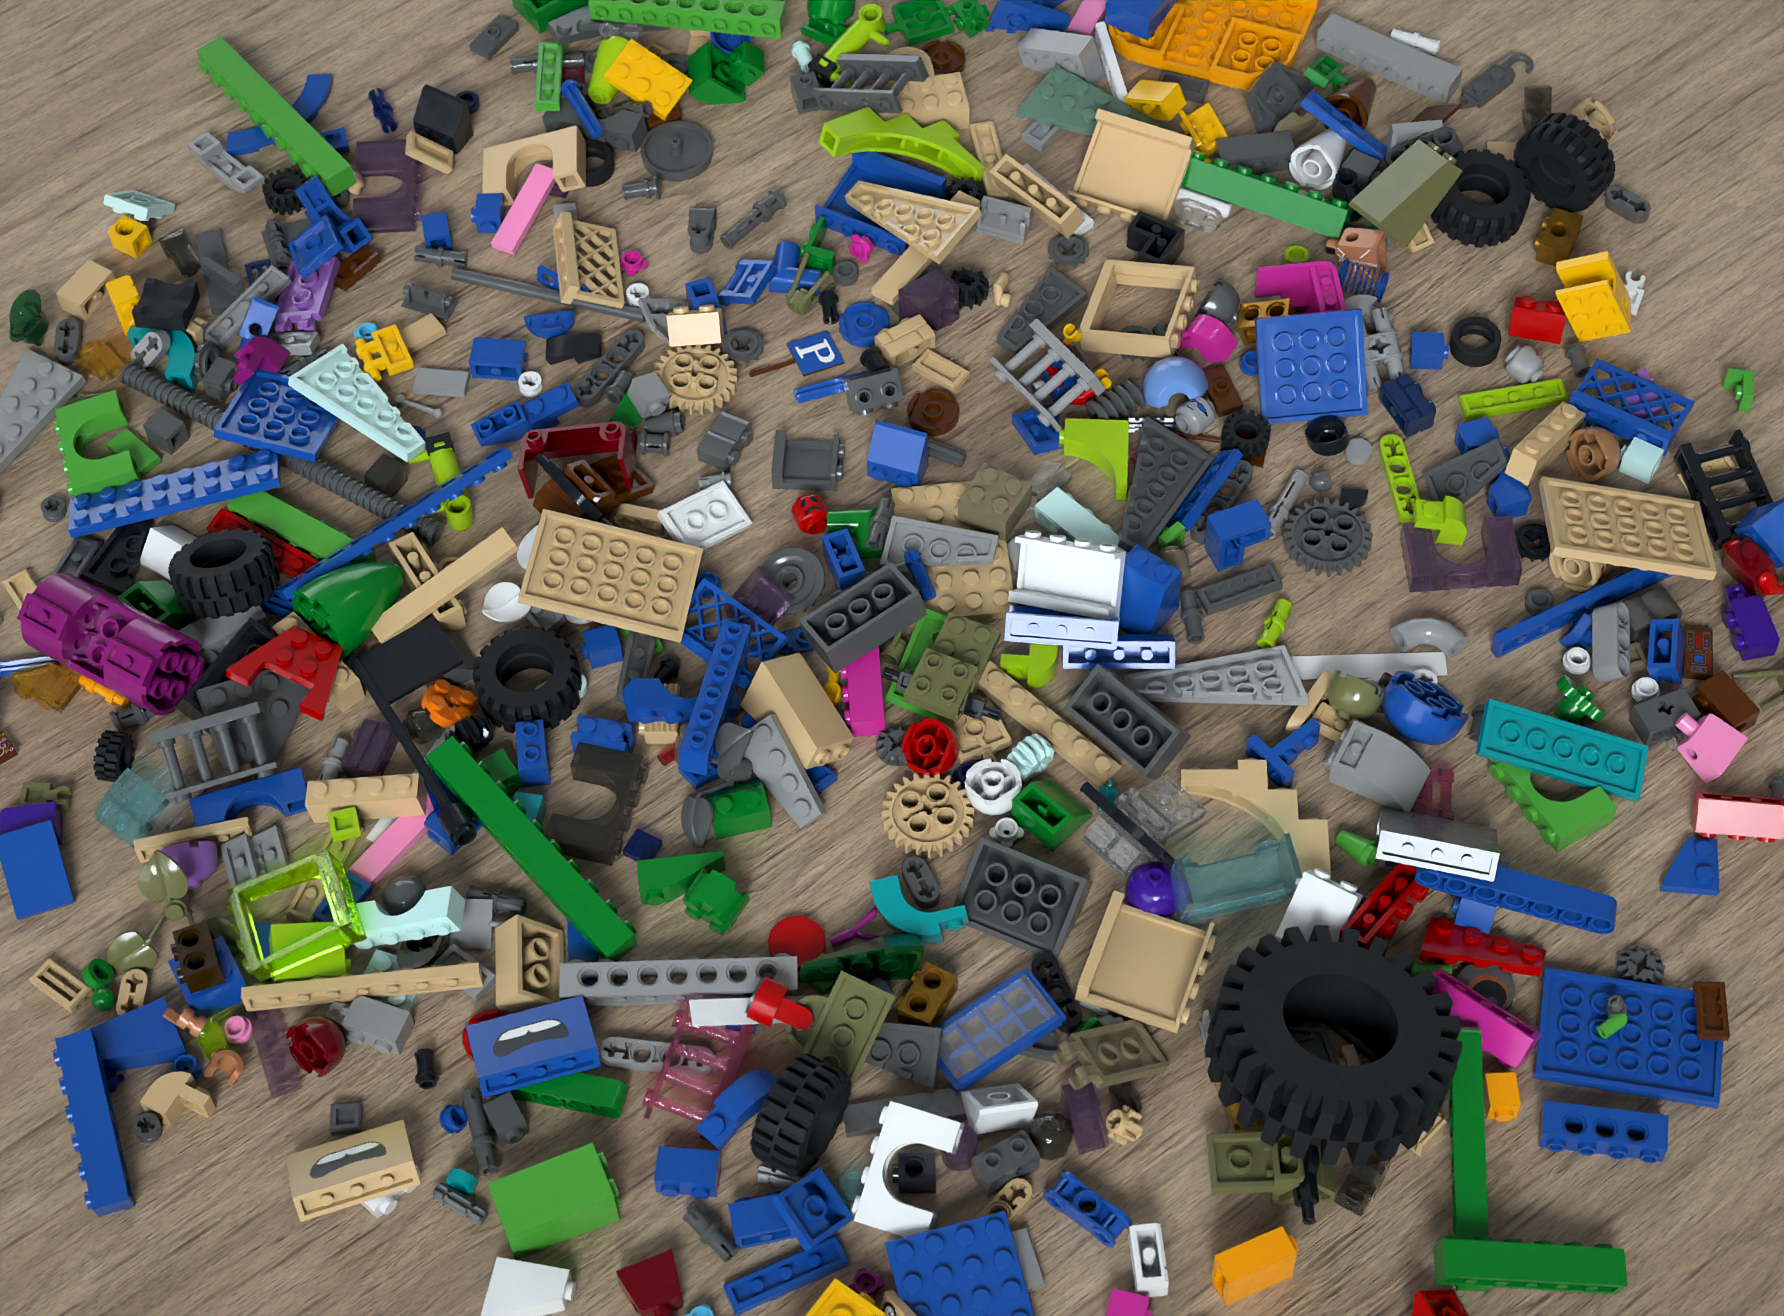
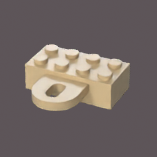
[863,47,970,130]

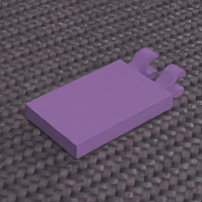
[274,257,341,333]

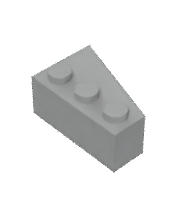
[1017,28,1105,87]

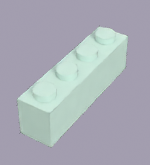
[1034,487,1128,555]

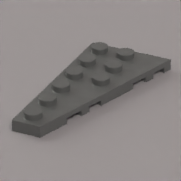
[1118,416,1214,553]

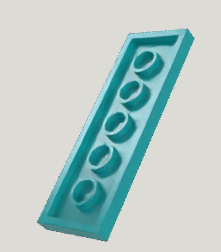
[1476,699,1649,802]

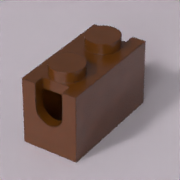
[1692,670,1760,733]

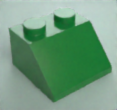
[688,42,745,105]
[704,777,772,840]

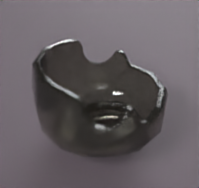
[1027,1111,1073,1161]

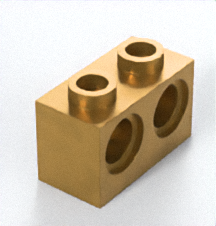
[1236,298,1297,345]
[896,962,958,1028]

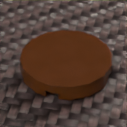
[920,40,966,76]
[907,389,960,436]

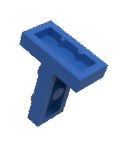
[1245,718,1321,789]

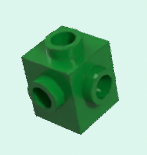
[951,0,990,38]

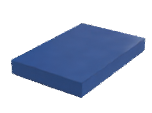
[0,820,75,920]

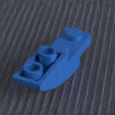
[471,381,580,446]

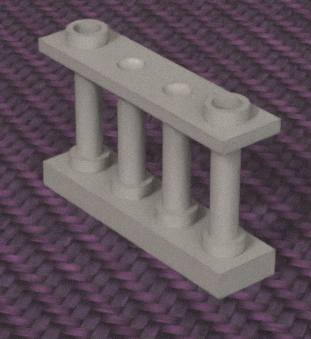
[990,318,1106,432]

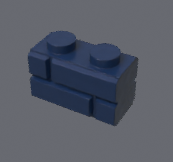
[1379,374,1436,437]

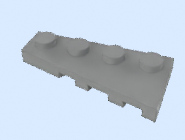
[880,516,999,568]

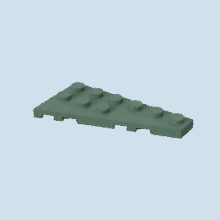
[1015,64,1175,137]

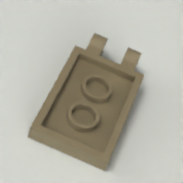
[1052,1019,1169,1090]

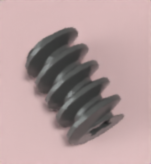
[1085,377,1145,420]

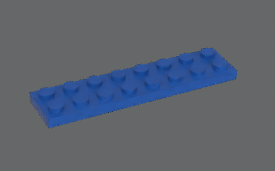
[68,449,281,538]

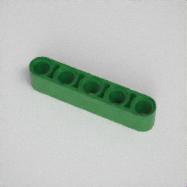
[479,1072,629,1119]

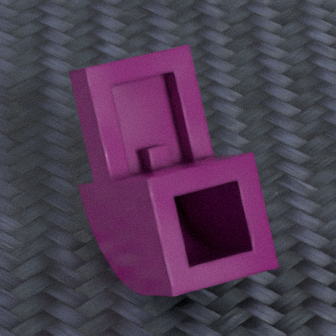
[232,337,290,385]

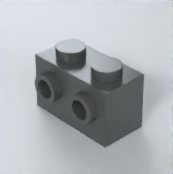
[842,367,904,415]

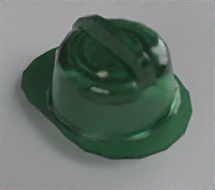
[9,289,49,346]

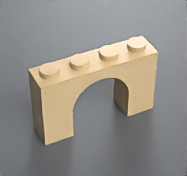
[483,125,586,206]

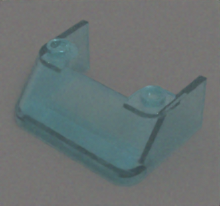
[1170,833,1303,924]

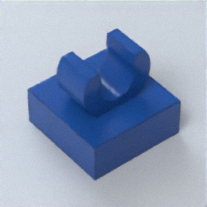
[1560,613,1592,650]

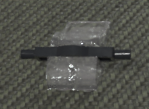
[1080,774,1207,877]

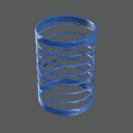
[1338,259,1389,302]

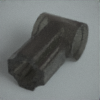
[159,228,201,277]

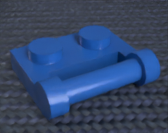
[717,259,777,306]

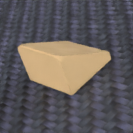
[1407,222,1435,253]

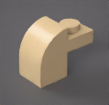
[140,1072,216,1126]

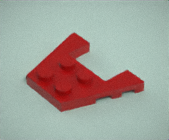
[226,625,343,721]

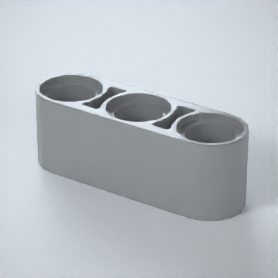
[1592,602,1630,683]

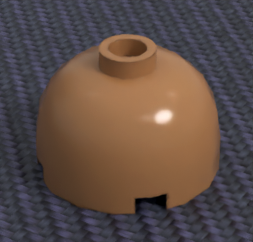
[1566,426,1621,482]

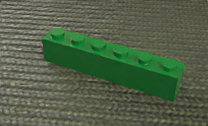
[1433,1235,1628,1294]

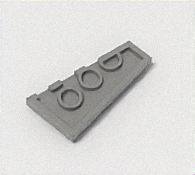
[743,714,827,828]

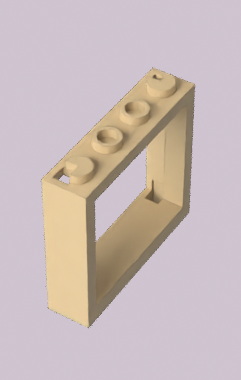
[1079,259,1200,358]

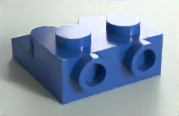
[771,1167,854,1252]

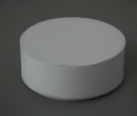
[1344,438,1372,465]

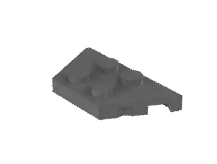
[1244,61,1316,134]

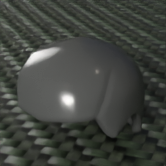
[382,875,427,916]

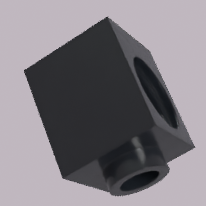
[893,1152,936,1194]

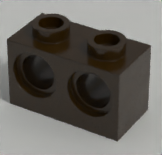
[170,920,226,994]

